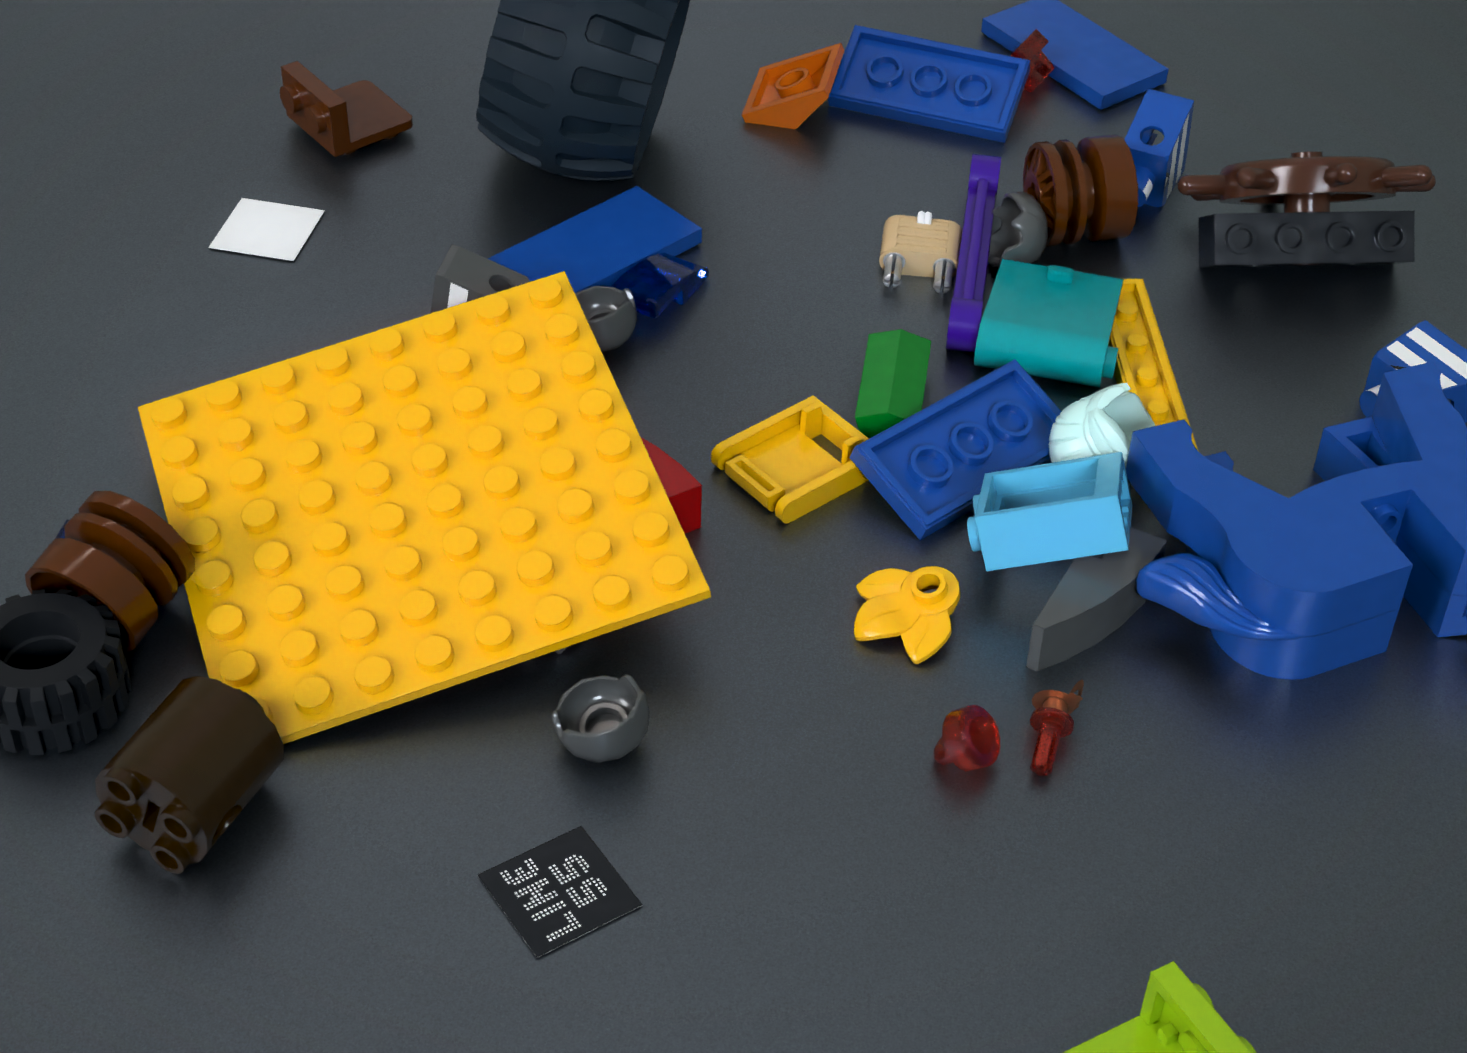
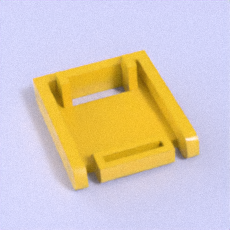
[711,395,869,524]

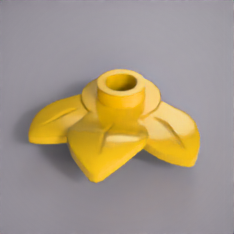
[854,566,961,664]

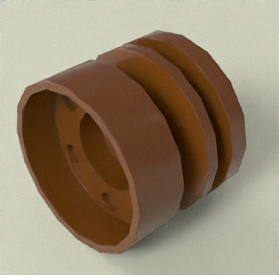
[1023,134,1138,247]
[25,491,195,654]

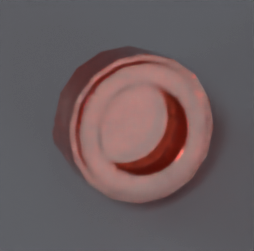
[933,705,1000,771]

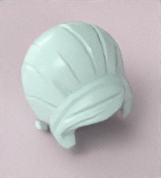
[1048,383,1156,489]

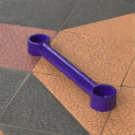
[946,154,1001,352]

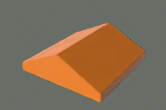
[742,43,845,129]

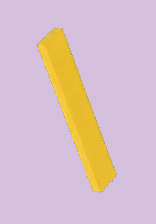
[1109,278,1199,452]

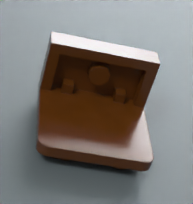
[280,61,413,157]

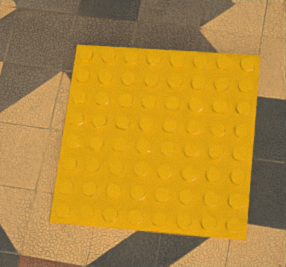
[138,271,711,744]

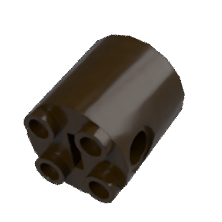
[94,676,284,874]

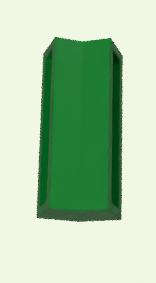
[855,329,931,439]

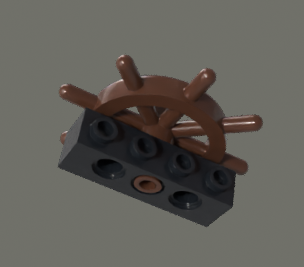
[1177,152,1436,268]

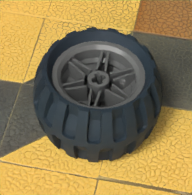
[476,0,690,181]

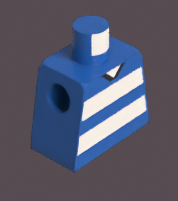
[1124,89,1194,208]
[1359,320,1467,423]

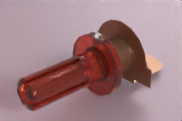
[1030,680,1084,776]

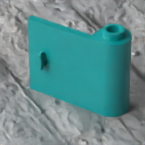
[974,259,1123,388]

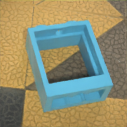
[967,452,1133,571]

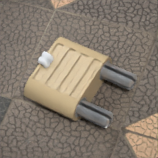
[879,211,962,294]

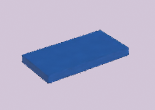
[981,0,1169,110]
[828,25,1030,143]
[488,186,702,294]
[849,359,1062,541]

